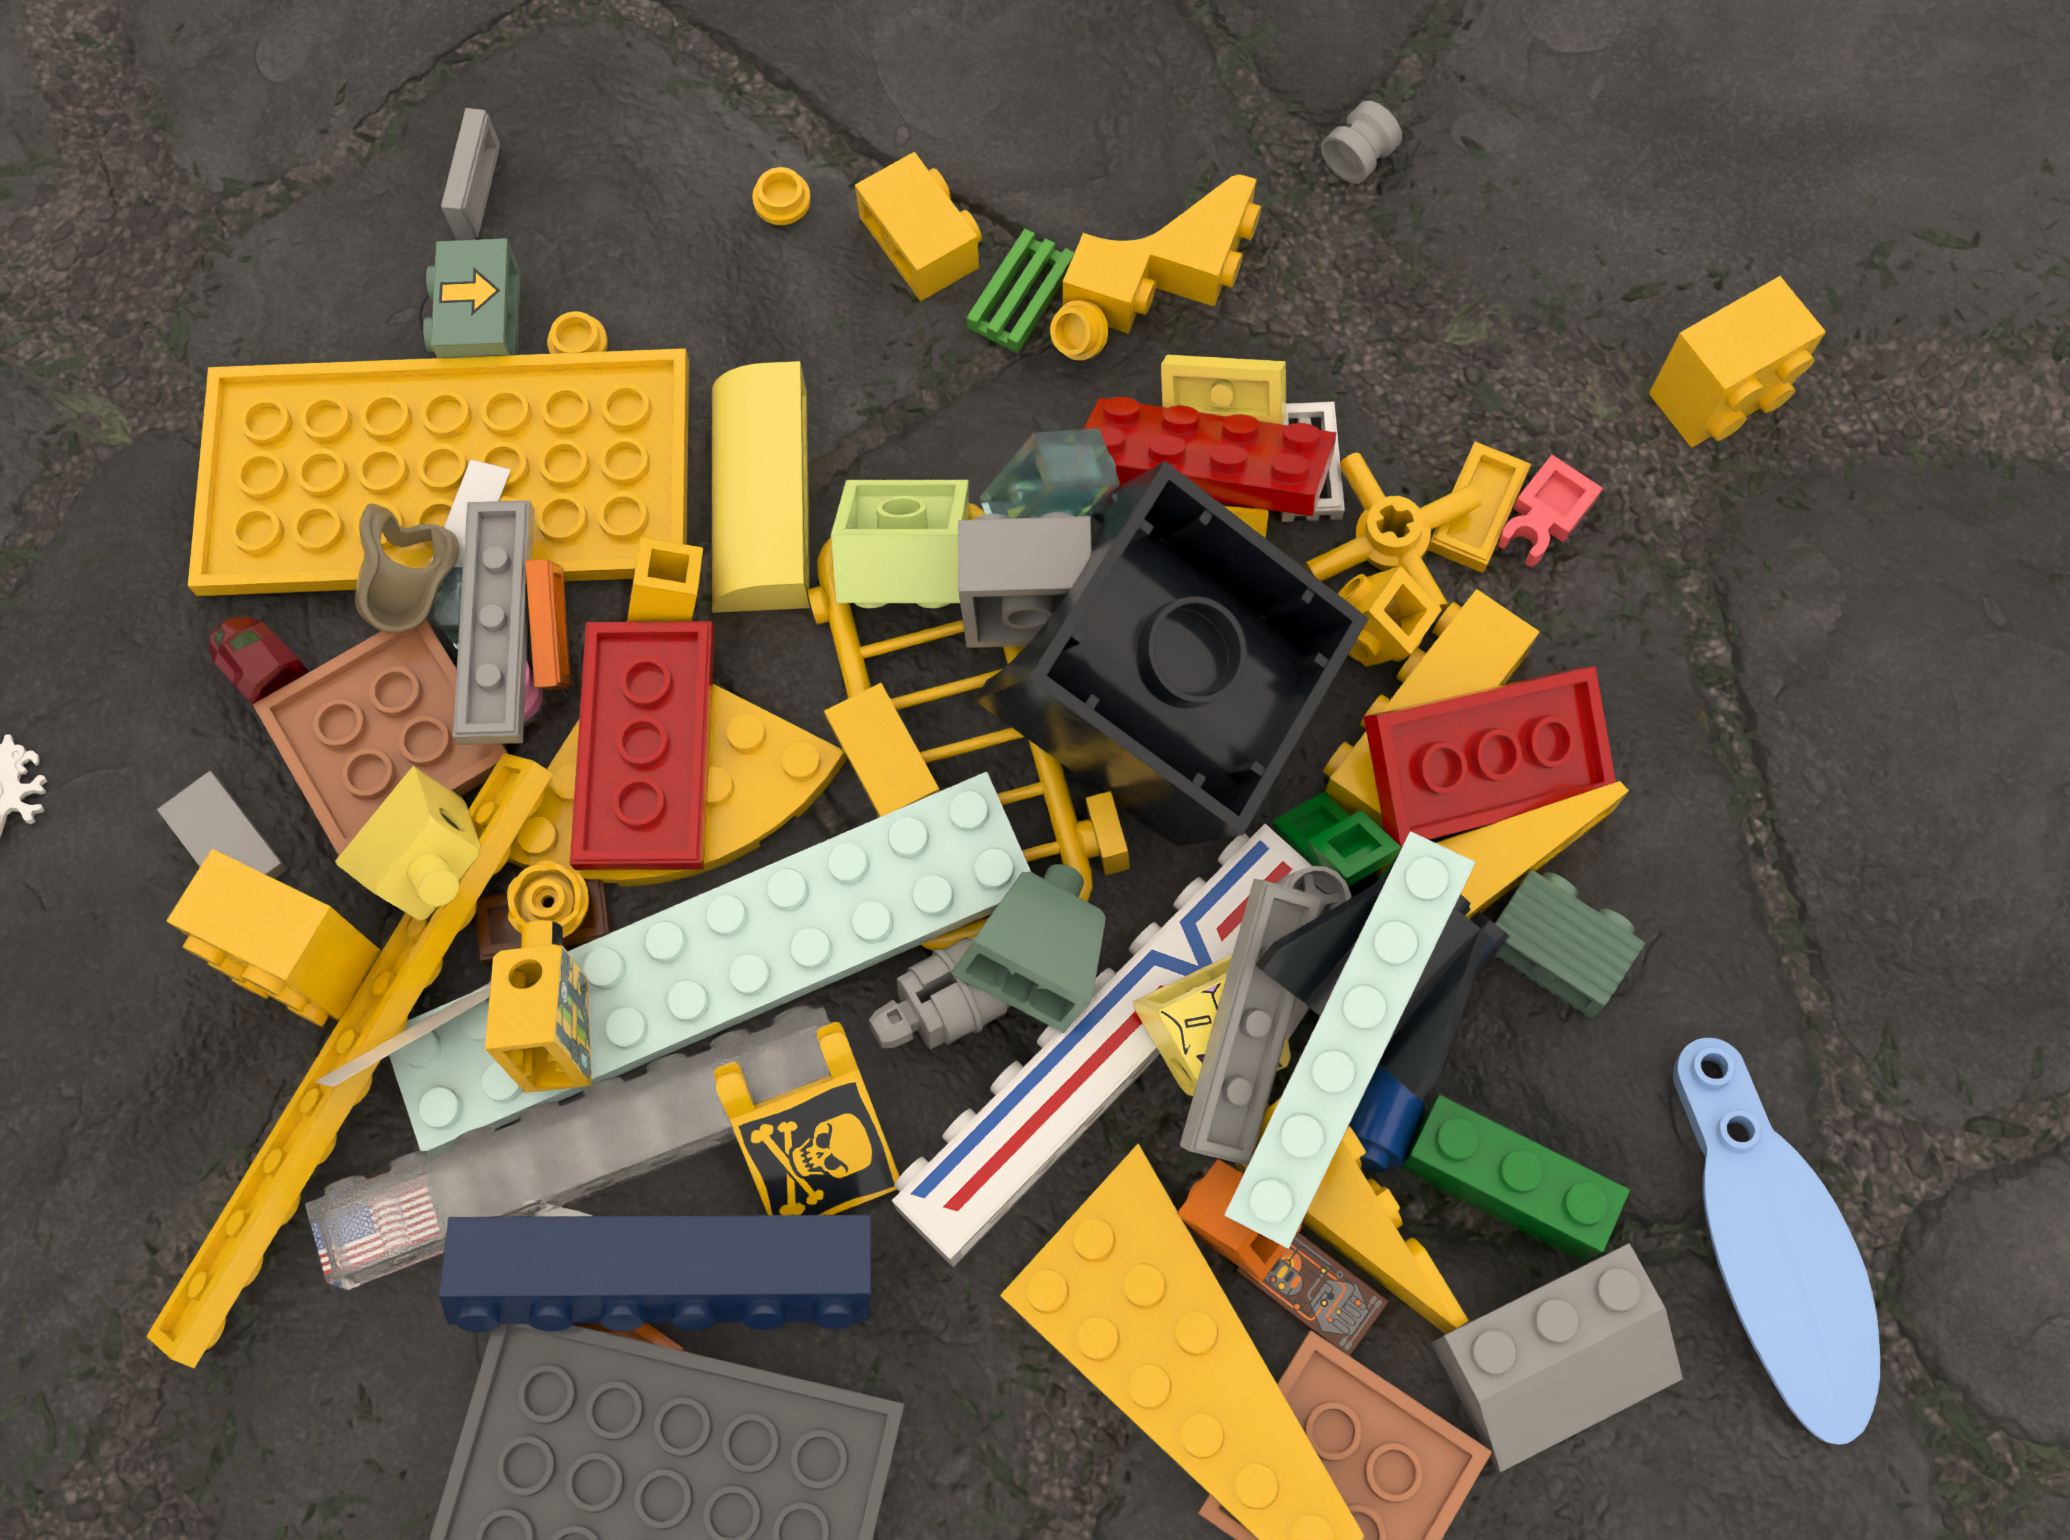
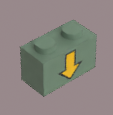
[423,238,521,358]

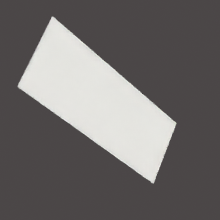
[430,460,511,570]

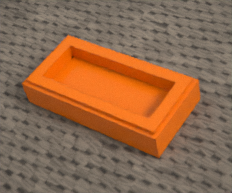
[525,559,572,690]

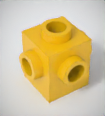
[1338,566,1442,667]

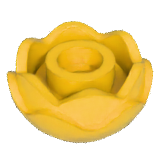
[507,860,589,938]

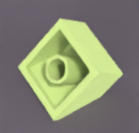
[831,480,969,608]

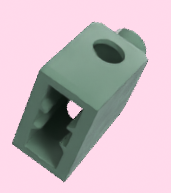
[951,864,1106,1033]

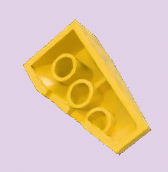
[1234,1098,1469,1334]

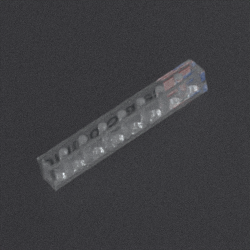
[305,1005,831,1290]

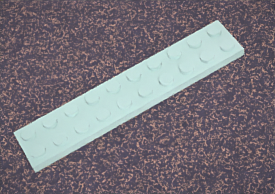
[389,772,1031,1157]

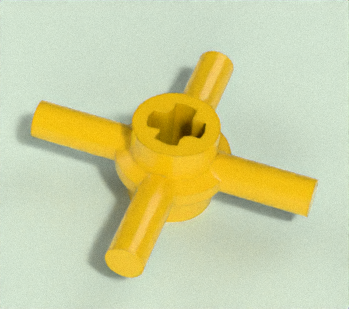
[1305,453,1481,614]

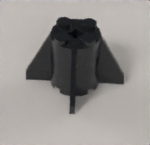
[1255,852,1510,1100]

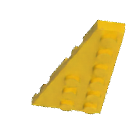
[1000,1144,1364,1540]

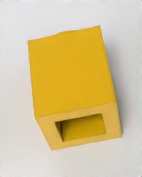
[627,537,703,622]

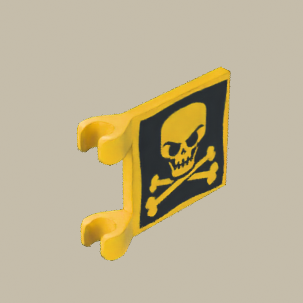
[713,1022,900,1215]

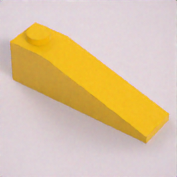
[1376,781,1629,919]

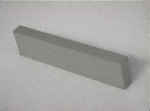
[453,500,535,745]
[1180,878,1324,1165]

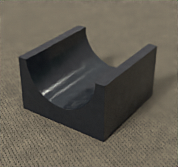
[974,461,1369,847]

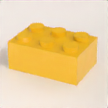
[167,849,382,1027]

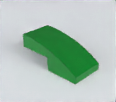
[1272,791,1401,887]

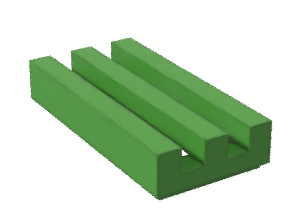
[966,229,1075,353]

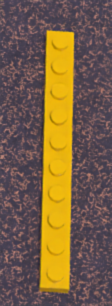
[146,753,553,1368]

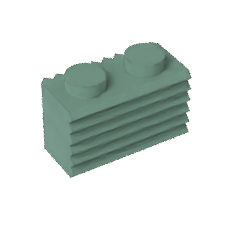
[1495,869,1645,1018]

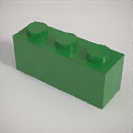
[1399,1094,1630,1263]

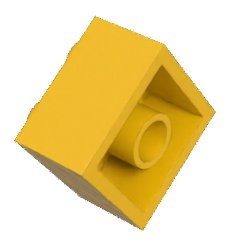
[1649,276,1826,448]

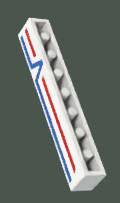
[892,824,1312,1267]

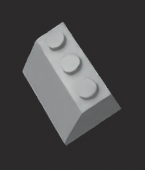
[1431,1243,1683,1473]

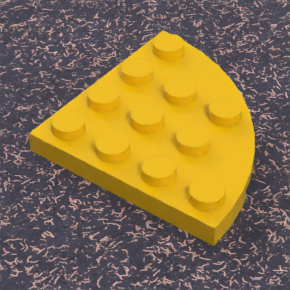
[507,684,847,887]

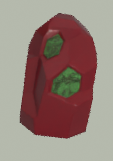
[209,617,309,704]

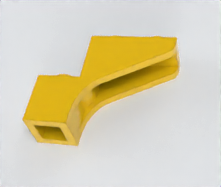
[1063,175,1262,334]

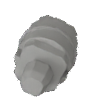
[869,937,1011,1050]

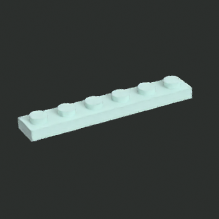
[1224,831,1476,1249]

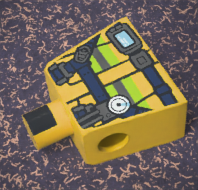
[485,920,592,1093]

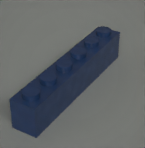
[439,1215,871,1332]

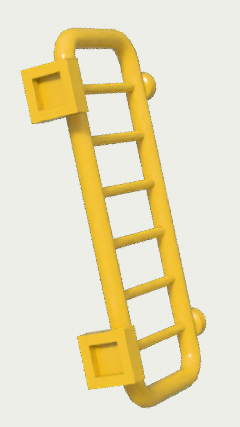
[807,503,1130,951]

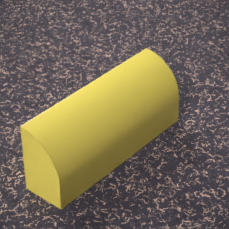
[712,361,810,613]

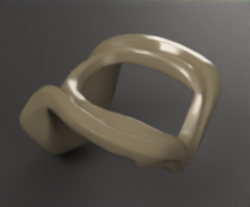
[355,503,459,633]

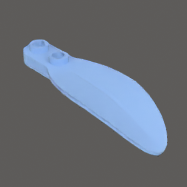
[1673,1038,1880,1445]

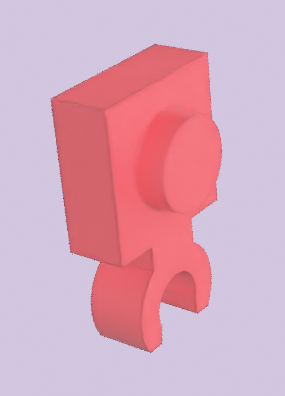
[1498,455,1603,567]

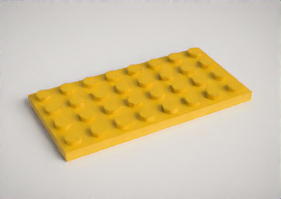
[188,348,689,596]

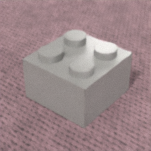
[958,512,1091,648]

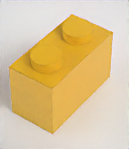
[855,152,982,302]

